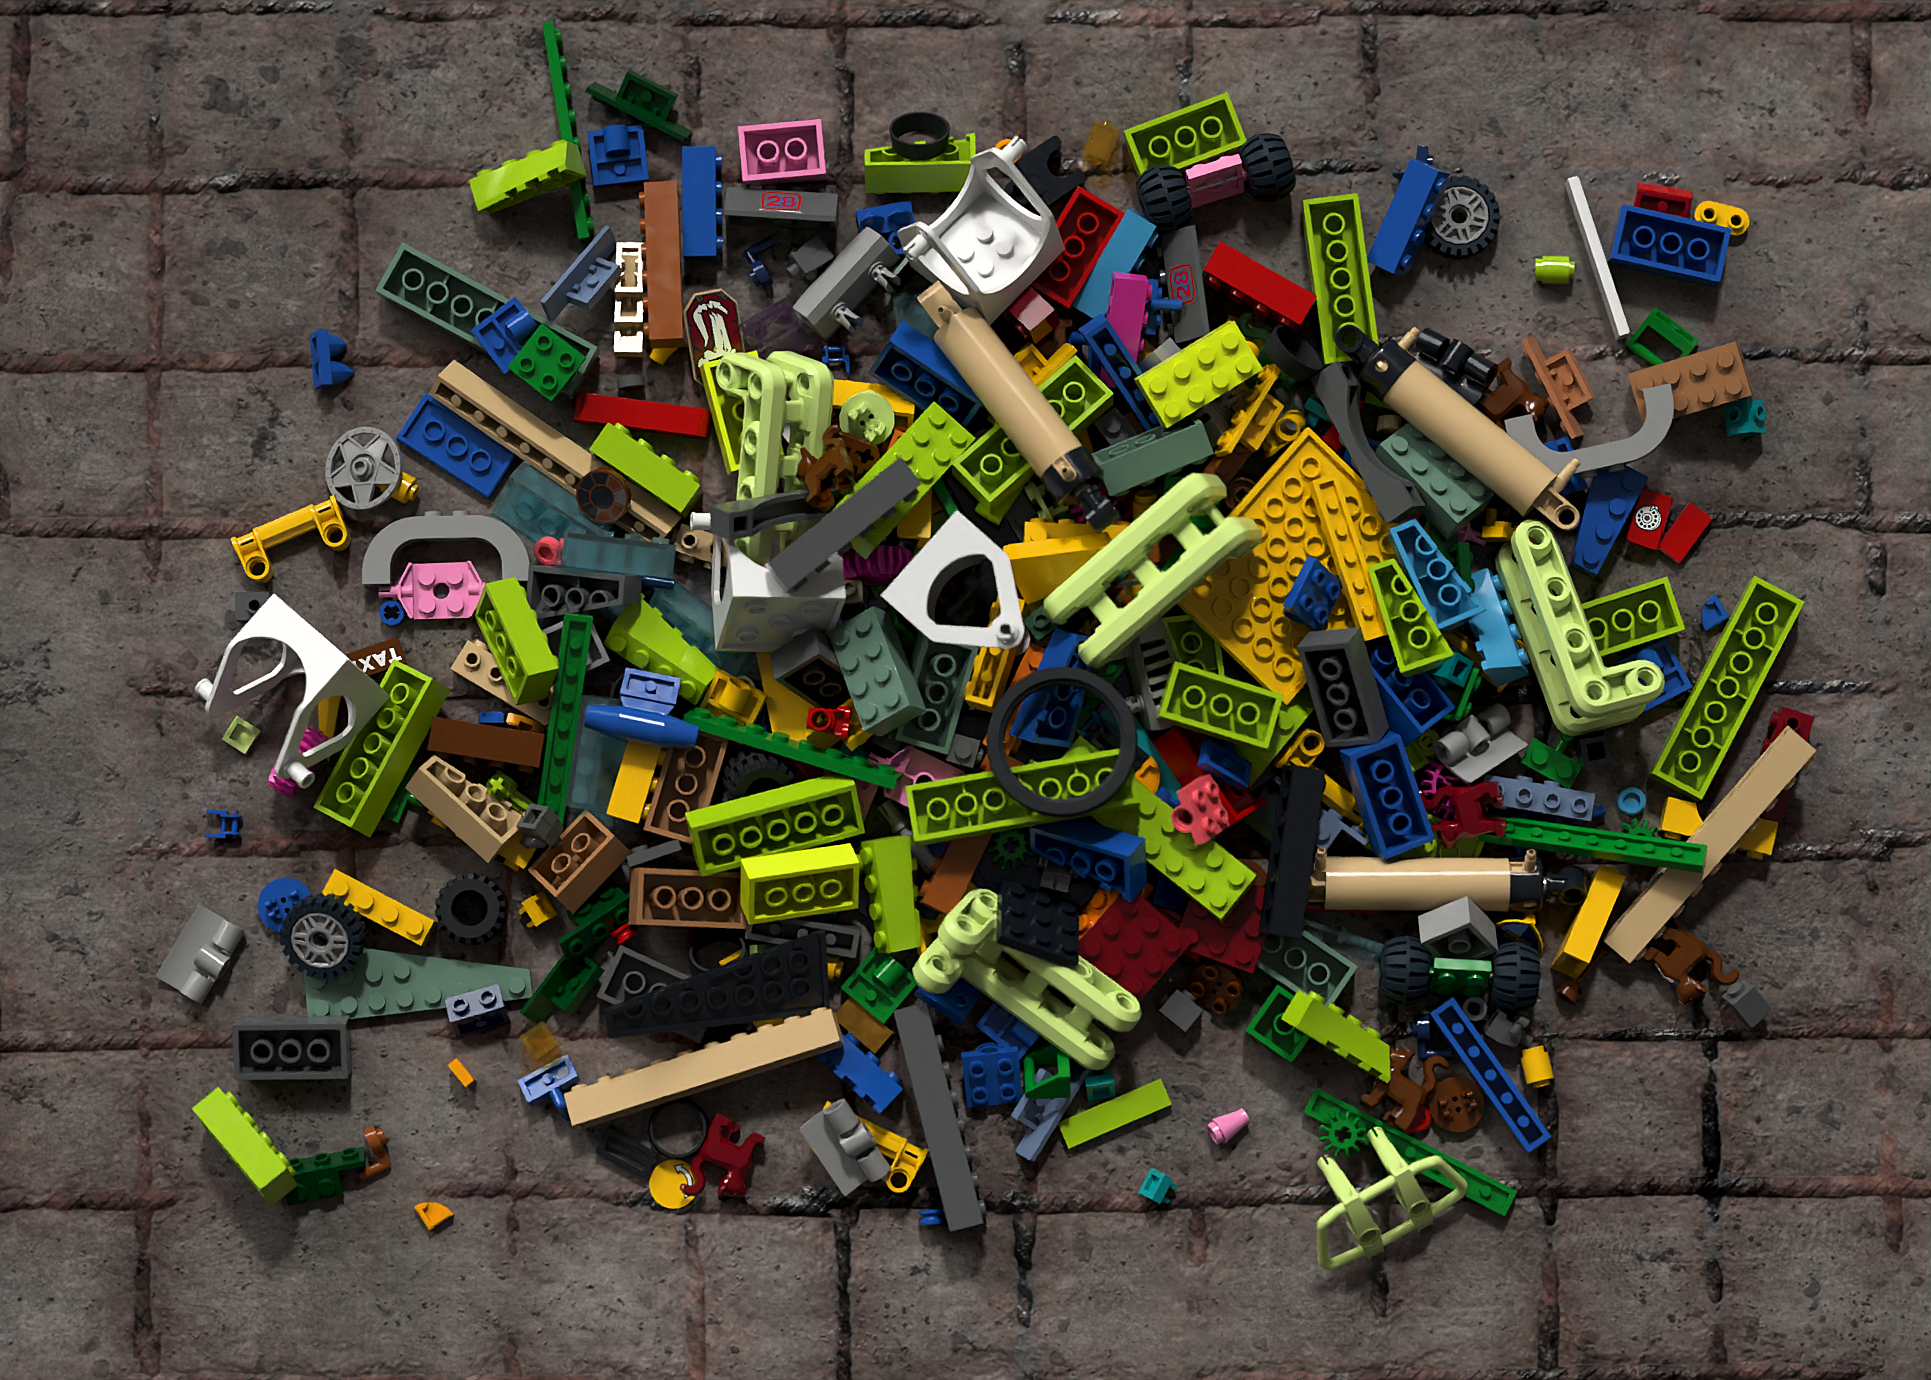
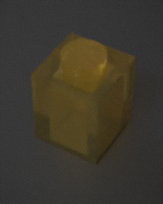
[1082,121,1120,167]
[519,1021,561,1061]

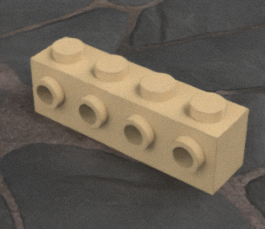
[450,640,554,728]

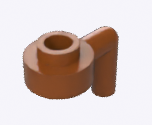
[357,1125,391,1181]

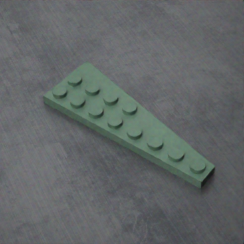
[303,948,533,1019]

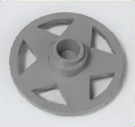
[325,427,403,510]

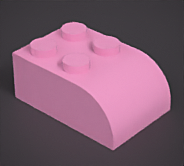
[738,119,827,186]

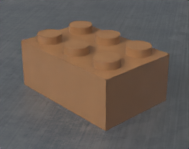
[528,809,632,913]

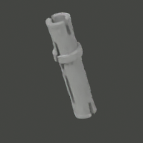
[877,799,935,874]

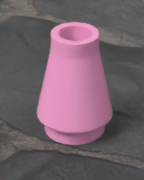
[1206,1108,1250,1145]

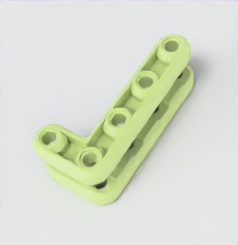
[716,351,834,568]
[1043,473,1262,669]
[1495,519,1665,736]
[913,889,1142,1070]

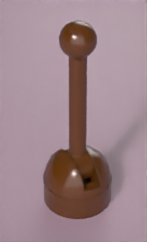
[1557,945,1609,1005]

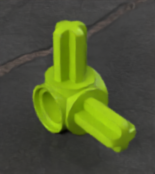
[485,770,536,814]

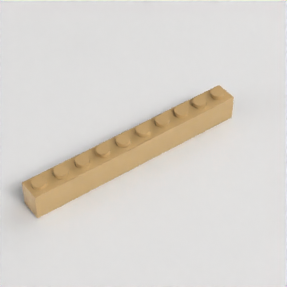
[429,360,682,552]
[1602,725,1816,963]
[564,1007,845,1130]

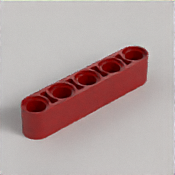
[572,393,711,439]

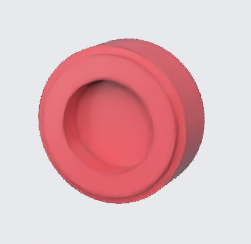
[534,536,563,565]

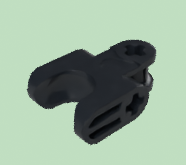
[1004,136,1088,209]

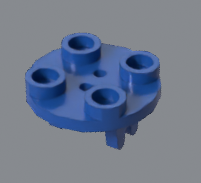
[258,877,311,932]

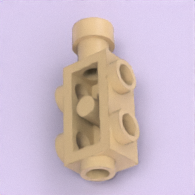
[670,522,727,571]

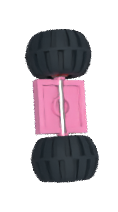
[1136,133,1296,234]

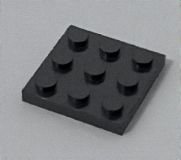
[996,877,1079,970]

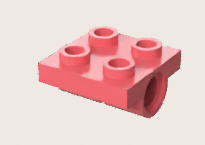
[1171,773,1230,845]

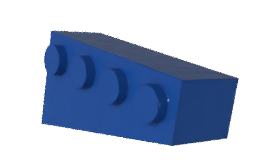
[1568,465,1649,579]
[1009,628,1091,748]
[1029,818,1147,903]

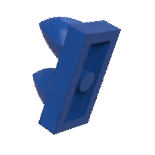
[856,200,915,236]
[310,329,354,389]

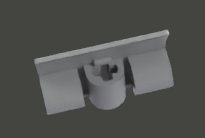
[1434,703,1528,784]
[156,905,245,1004]
[800,1099,891,1196]

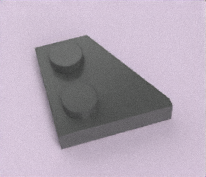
[626,839,682,868]

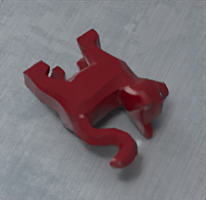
[1419,781,1507,849]
[680,1113,766,1197]

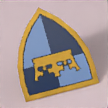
[1495,913,1543,957]

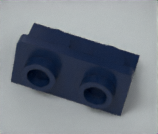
[445,984,511,1039]

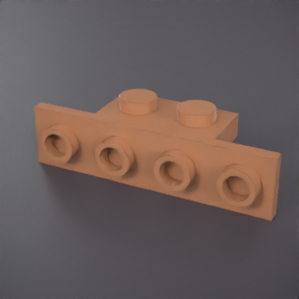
[1521,336,1595,439]

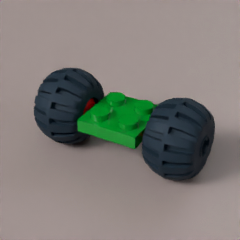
[1380,936,1540,1012]

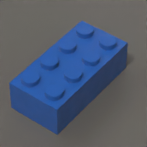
[1607,204,1732,288]
[868,321,982,428]
[1365,634,1455,747]
[1339,731,1435,860]

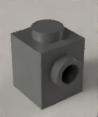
[235,592,272,623]
[946,733,984,770]
[1722,978,1773,1028]
[1158,989,1203,1033]

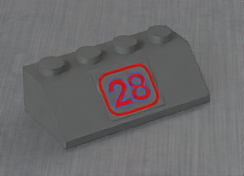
[724,183,839,232]
[1155,225,1210,347]

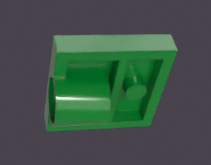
[507,323,587,402]
[841,946,917,1024]

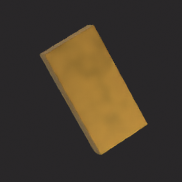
[836,996,893,1054]

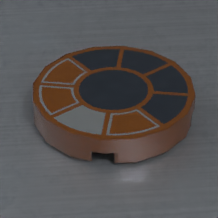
[576,467,632,524]

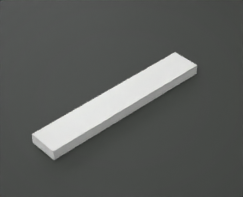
[1565,176,1630,340]

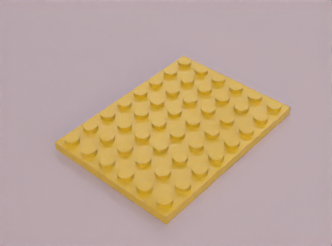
[1176,427,1406,706]

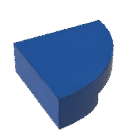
[1701,594,1730,632]
[478,712,506,725]
[1155,787,1181,809]

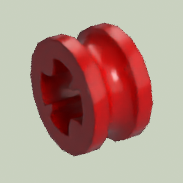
[609,922,638,947]

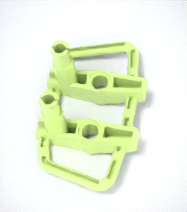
[1316,1127,1468,1270]

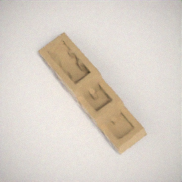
[614,242,645,357]

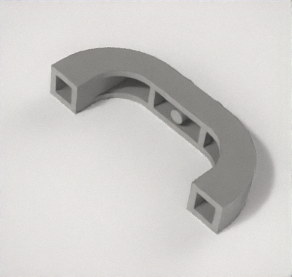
[1504,383,1674,479]
[362,511,532,587]

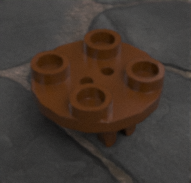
[1189,961,1244,1015]
[1428,1076,1485,1133]

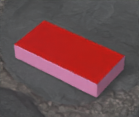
[1658,502,1712,564]

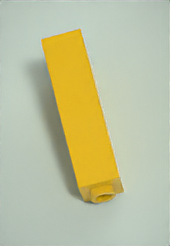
[1003,532,1112,604]
[756,652,822,742]
[1550,865,1626,980]

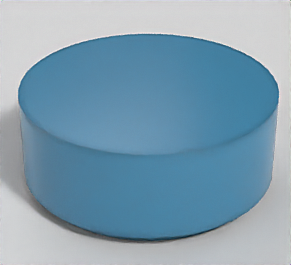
[1616,787,1646,816]

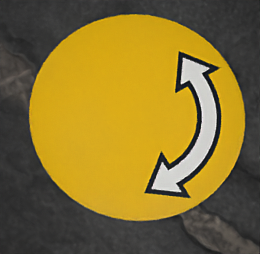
[649,1159,695,1209]

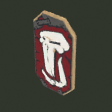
[683,288,745,387]

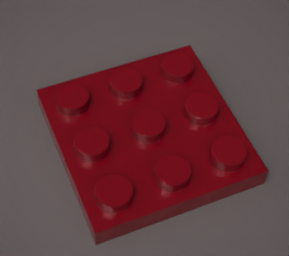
[1179,884,1267,975]
[1079,893,1192,1002]

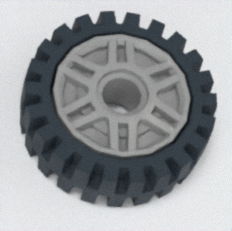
[1424,175,1500,260]
[280,893,367,979]

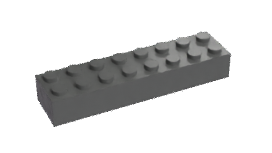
[894,1003,987,1232]

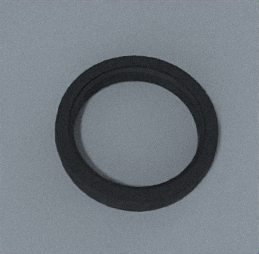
[987,667,1138,818]

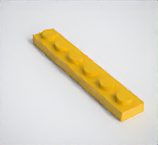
[1308,474,1388,642]

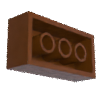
[427,717,546,775]

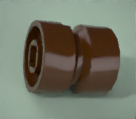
[1222,477,1256,514]

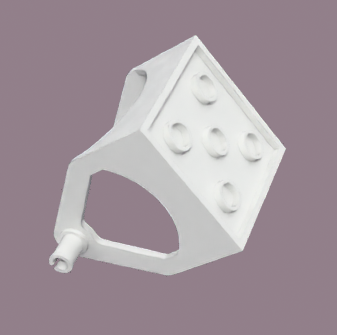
[897,136,1065,325]
[881,511,1030,656]
[690,512,846,652]
[195,594,391,788]

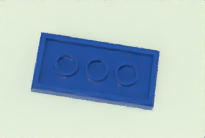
[395,393,518,499]

